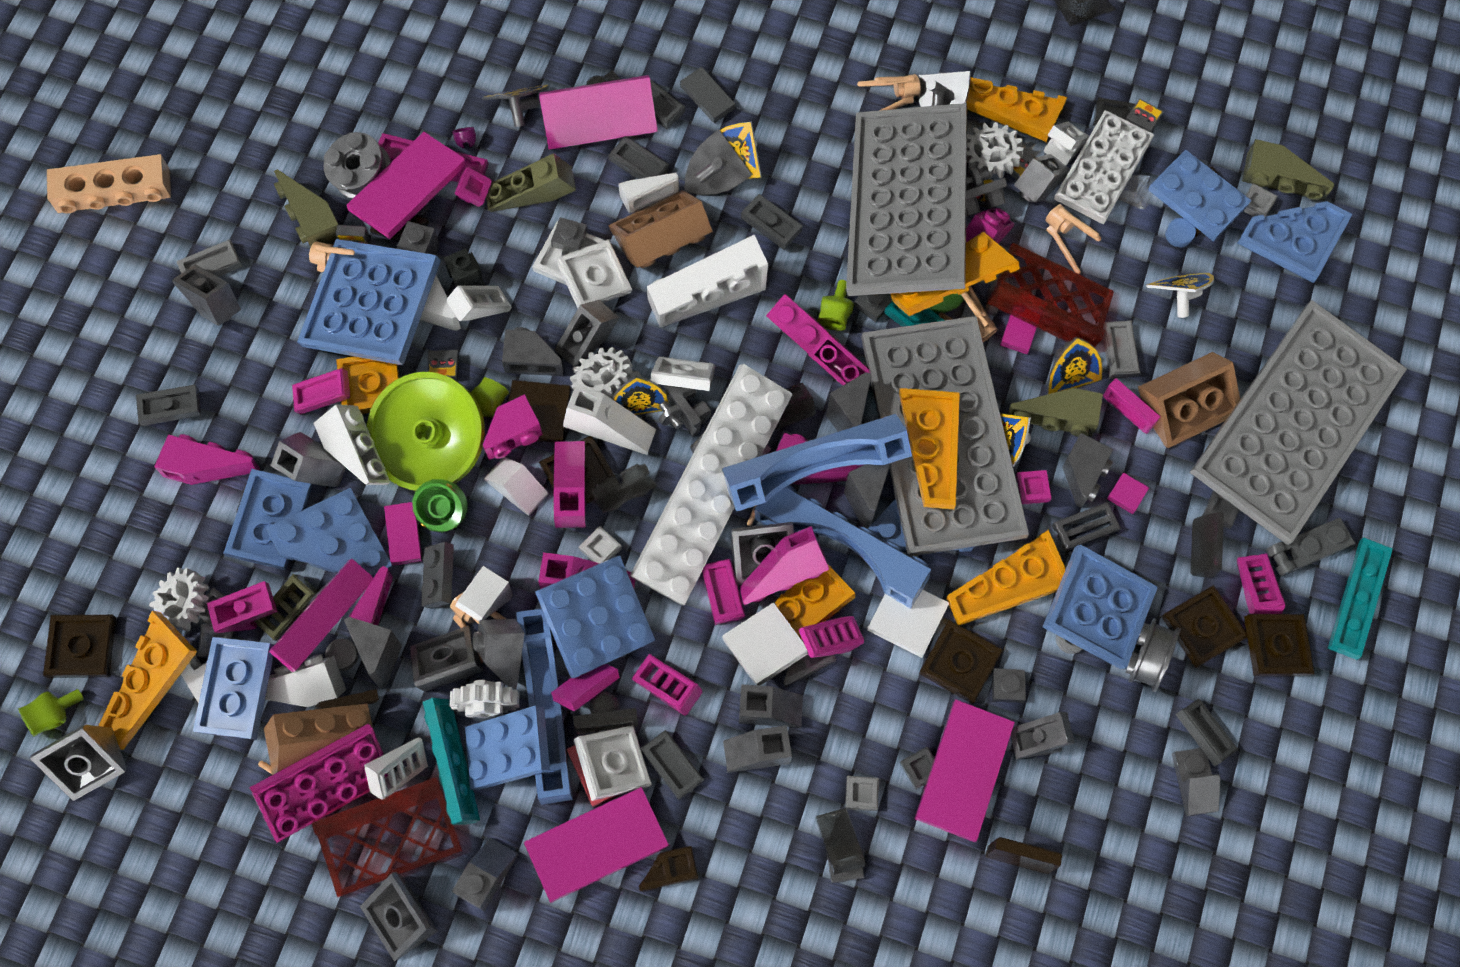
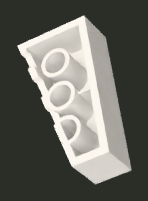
[647,235,768,328]

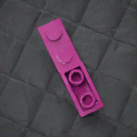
[766,294,870,385]

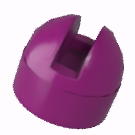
[452,127,476,149]

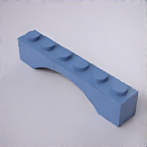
[722,414,912,512]
[754,485,931,609]
[516,608,573,805]

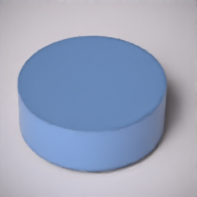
[1165,218,1196,248]

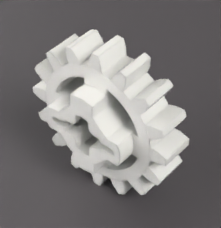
[967,122,1024,179]
[570,347,634,399]
[149,568,209,633]
[450,680,519,719]

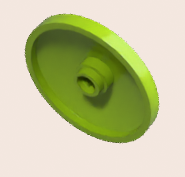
[367,372,485,491]

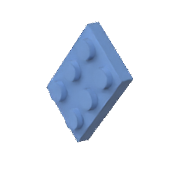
[1148,149,1252,242]
[224,469,312,570]
[193,637,274,740]
[465,705,550,790]

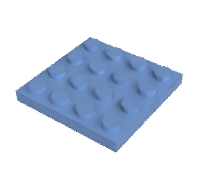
[297,239,441,366]

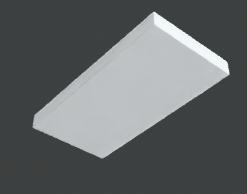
[1054,110,1154,225]

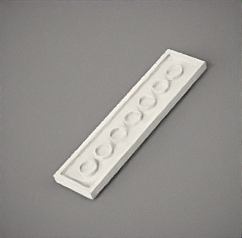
[630,364,792,605]

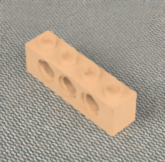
[47,154,171,213]

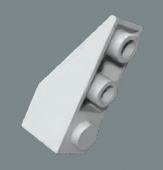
[563,384,656,455]
[314,404,390,485]
[265,654,346,707]

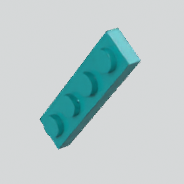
[1327,538,1393,660]
[423,698,480,825]

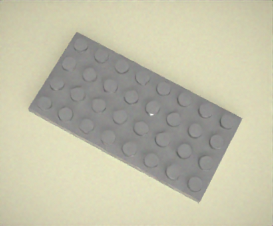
[846,103,967,296]
[1189,300,1407,545]
[861,316,1029,557]

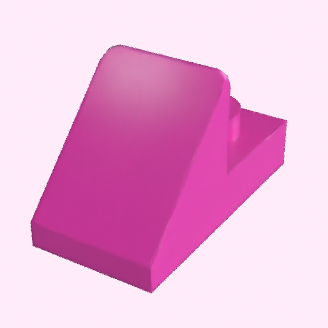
[207,581,277,633]

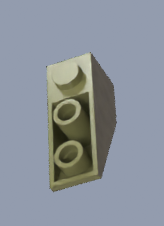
[1242,139,1334,201]
[486,153,576,212]
[273,169,339,247]
[1007,388,1103,437]

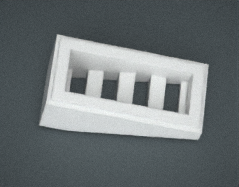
[619,173,679,213]
[447,286,512,321]
[364,737,428,800]

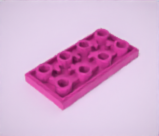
[539,75,658,150]
[346,132,467,239]
[915,700,1015,842]
[249,723,388,843]
[524,787,669,903]

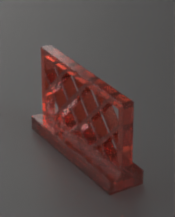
[987,243,1114,348]
[311,777,463,897]

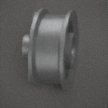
[323,132,391,199]
[1125,618,1181,692]

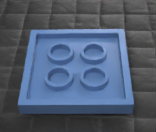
[1043,544,1158,669]
[535,555,655,678]

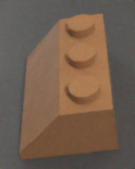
[608,190,713,268]
[1138,352,1240,448]
[264,703,373,775]

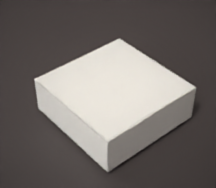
[579,526,622,563]

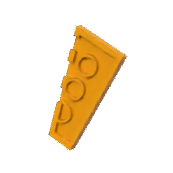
[966,77,1067,142]
[890,232,1020,316]
[899,388,960,509]
[946,529,1066,626]
[775,564,855,640]
[99,611,198,750]

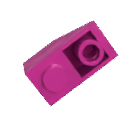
[966,208,1015,244]
[483,394,543,460]

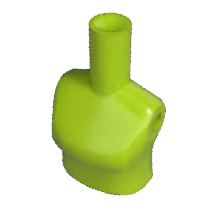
[817,280,854,331]
[471,377,509,418]
[18,689,84,737]

